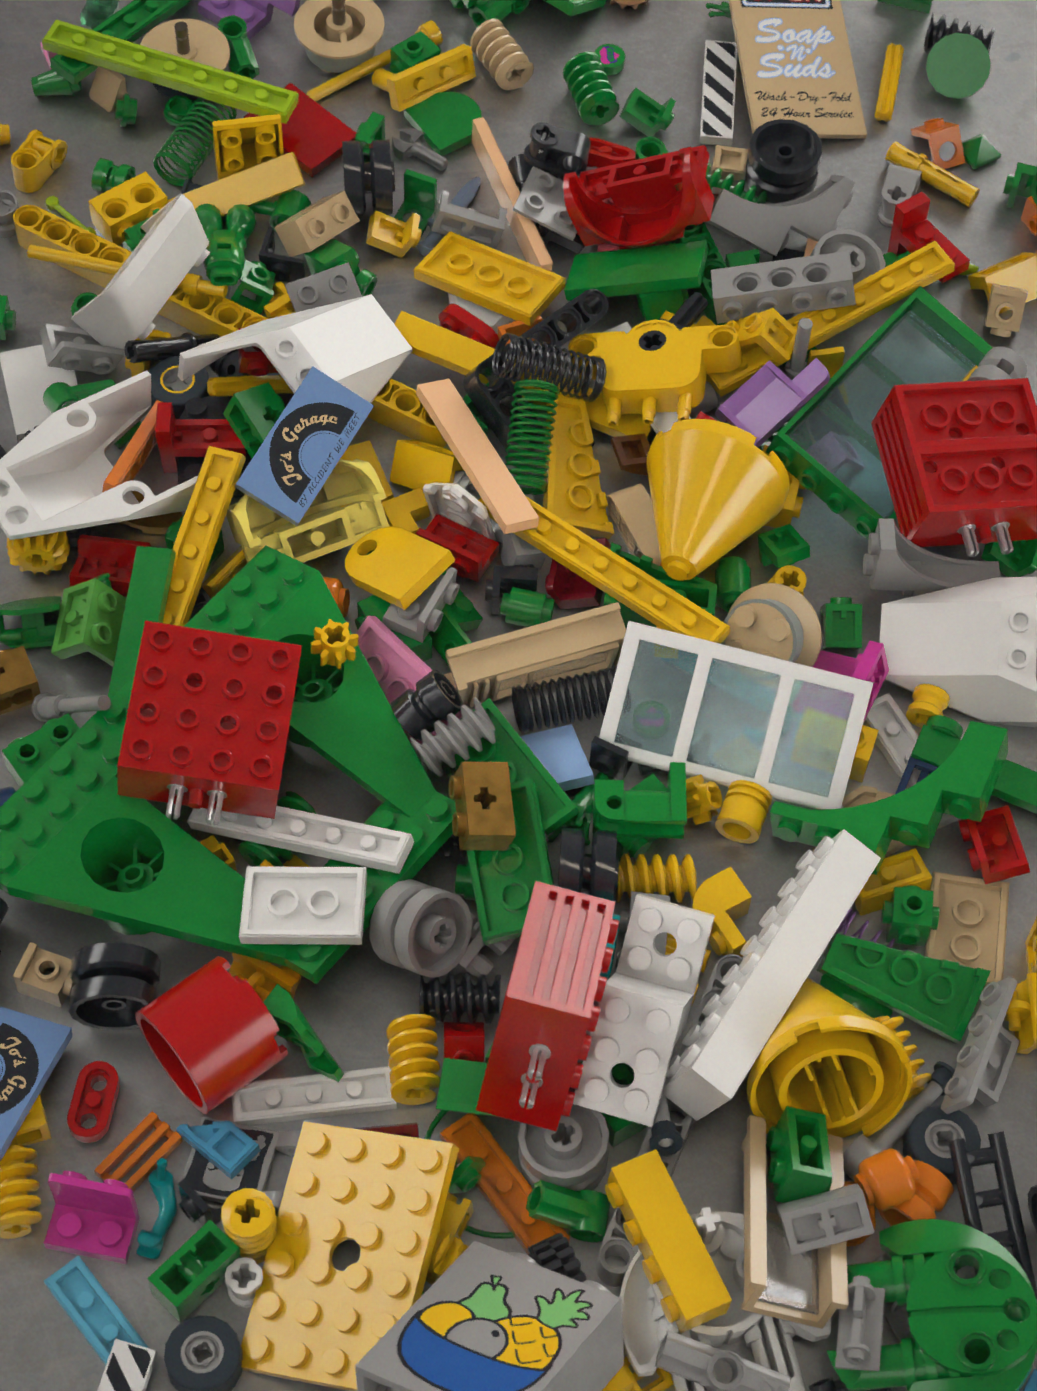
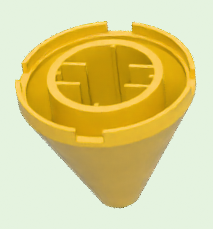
[646,419,789,581]
[747,978,912,1138]

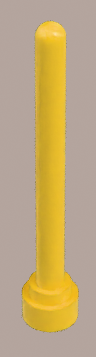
[306,20,443,102]

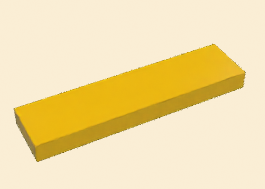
[168,152,306,217]

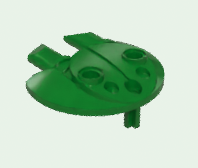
[827,1219,1037,1391]

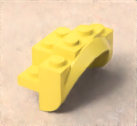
[226,459,389,563]

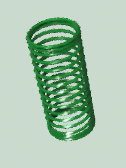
[153,97,237,186]
[504,379,560,495]

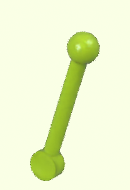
[45,196,96,235]

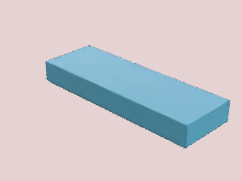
[44,1255,149,1366]

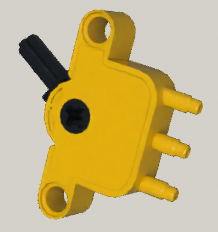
[568,292,743,427]

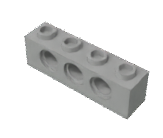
[711,251,856,324]

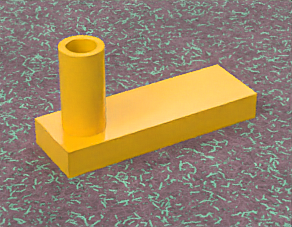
[372,44,476,112]

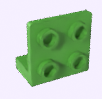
[51,578,127,666]

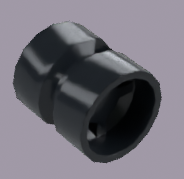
[391,669,464,741]

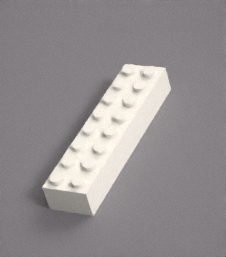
[662,829,881,1121]

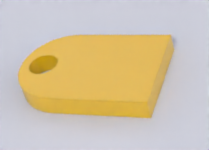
[345,527,455,610]

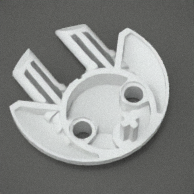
[619,1207,831,1391]

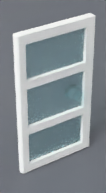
[599,621,873,810]

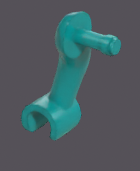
[136,1158,177,1259]

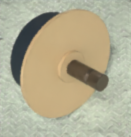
[140,19,230,100]

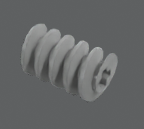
[410,697,496,777]

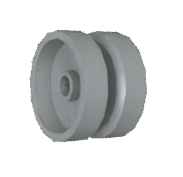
[810,229,886,285]
[370,879,472,978]
[518,1104,609,1191]

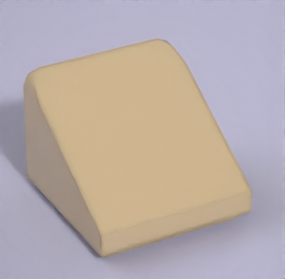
[89,66,127,112]

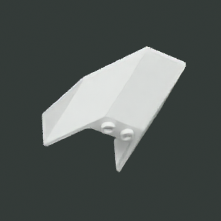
[178,294,412,403]
[0,370,198,540]
[879,577,1037,728]

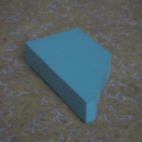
[176,1120,261,1180]

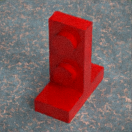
[887,192,970,283]
[155,402,246,473]

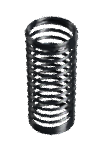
[492,332,606,403]
[512,666,632,734]

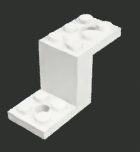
[573,894,715,1127]

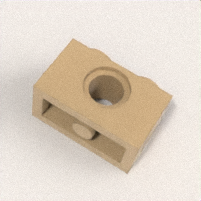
[274,191,359,257]

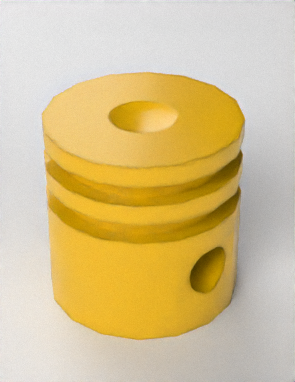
[715,780,772,844]

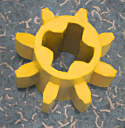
[311,619,359,669]
[686,775,722,825]

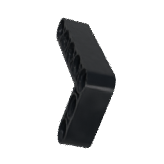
[463,289,609,457]

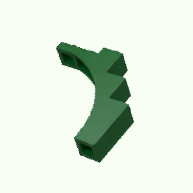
[770,721,1008,875]

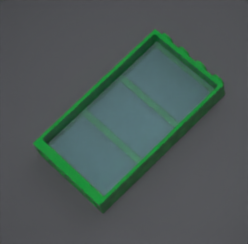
[765,286,993,540]

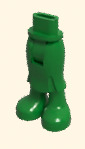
[195,204,256,286]

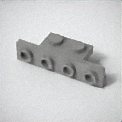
[941,976,1020,1114]

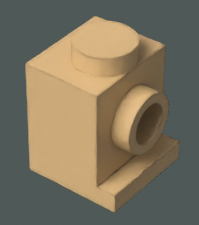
[984,283,1028,337]
[13,942,74,1008]

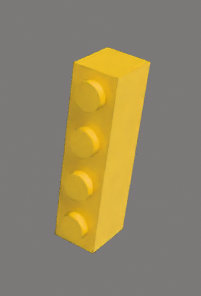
[605,1149,732,1333]

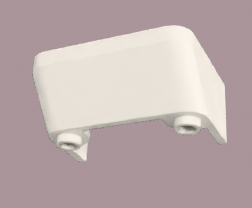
[71,193,210,349]

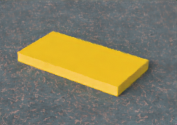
[413,231,566,326]

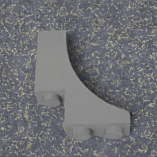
[707,175,856,256]
[863,518,1000,598]

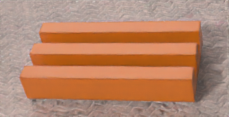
[94,1111,183,1192]

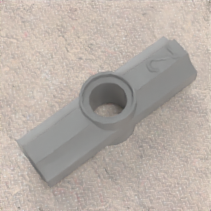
[655,1330,791,1391]

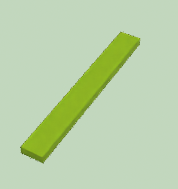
[42,19,299,124]

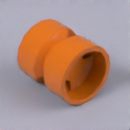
[878,1160,955,1226]

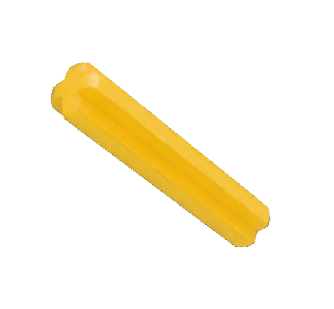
[875,43,904,122]
[207,375,293,397]

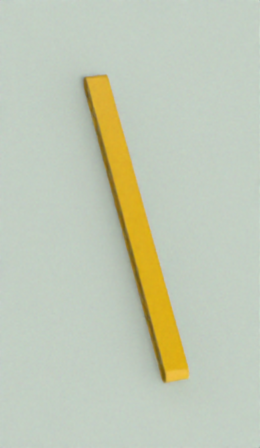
[13,205,447,447]

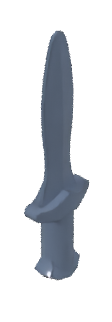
[417,177,481,256]

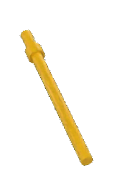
[27,244,228,298]

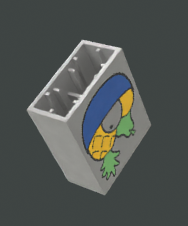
[355,1241,624,1391]

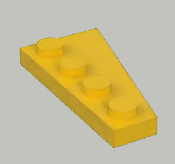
[543,395,614,539]

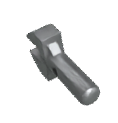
[392,128,448,171]

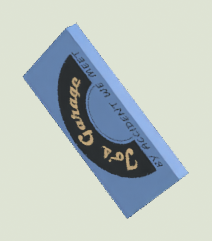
[235,366,374,526]
[0,1006,73,1161]

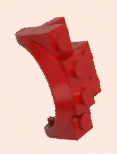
[563,145,715,250]

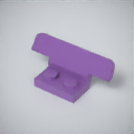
[198,0,300,40]
[714,358,830,448]

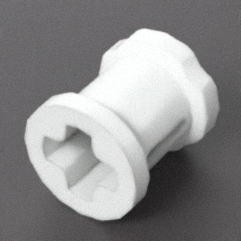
[225,1257,263,1308]

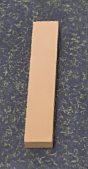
[471,117,553,272]
[416,378,539,534]

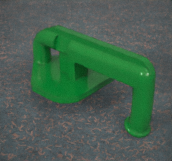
[0,573,112,649]

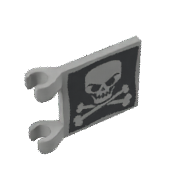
[178,1117,300,1217]

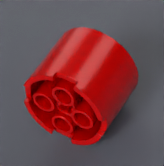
[135,956,288,1114]

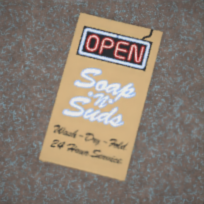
[729,0,867,139]

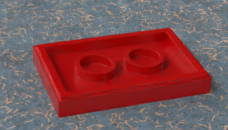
[243,82,356,177]

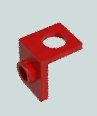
[444,1022,485,1062]

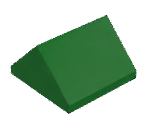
[436,1058,499,1117]

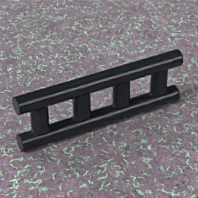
[948,1132,1037,1299]

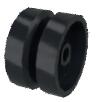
[745,119,822,204]
[342,140,395,215]
[557,827,619,901]
[69,942,161,1030]

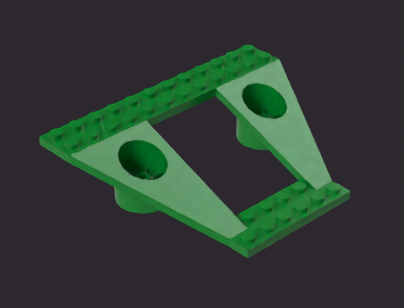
[0,546,456,984]

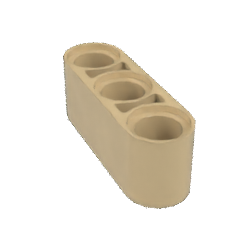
[606,483,661,566]

